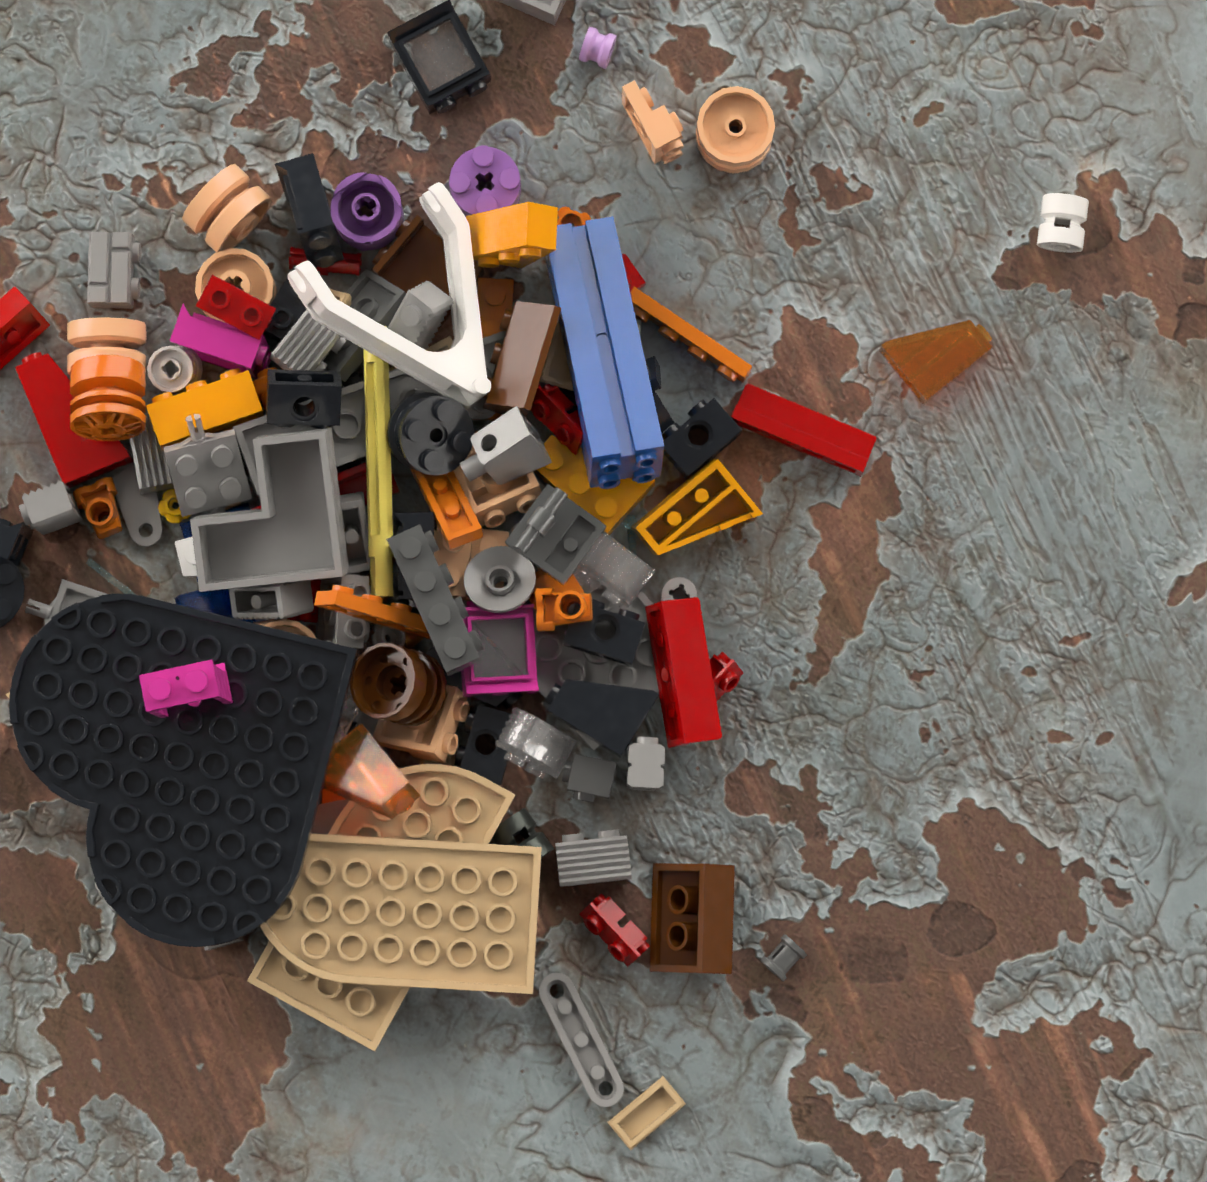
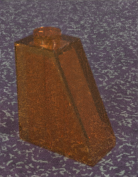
[879,320,993,406]
[323,723,420,819]

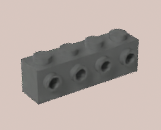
[387,524,484,676]

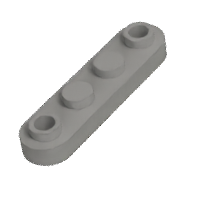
[539,973,624,1107]

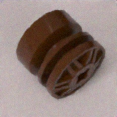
[350,643,447,726]

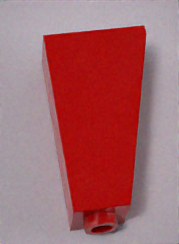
[15,352,134,488]

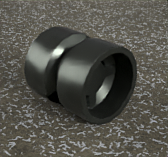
[491,808,554,859]

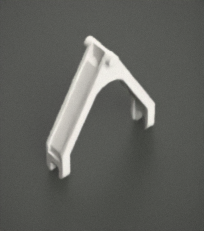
[288,182,491,410]

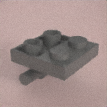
[505,484,606,585]

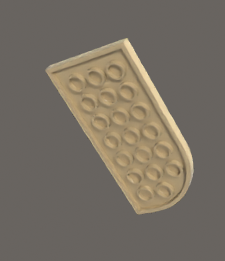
[247,764,516,1052]
[260,834,542,994]

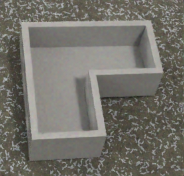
[190,428,349,592]

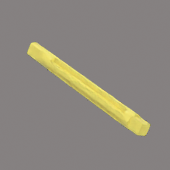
[363,326,394,598]

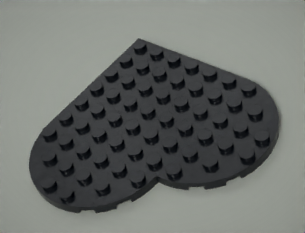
[9,594,358,947]

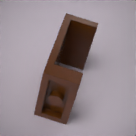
[372,215,484,328]

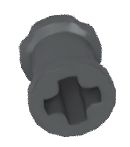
[760,934,807,982]

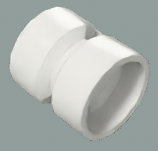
[1037,193,1089,253]
[147,346,203,392]

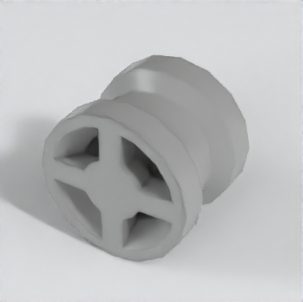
[661,577,697,601]

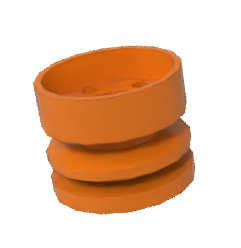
[70,355,146,441]

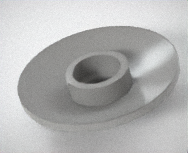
[464,546,536,613]

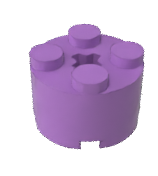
[449,145,521,217]
[331,173,404,251]

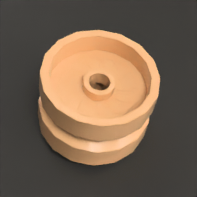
[696,86,775,174]
[182,164,272,252]
[195,248,278,324]
[67,317,146,375]

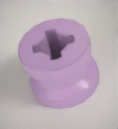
[579,27,617,69]

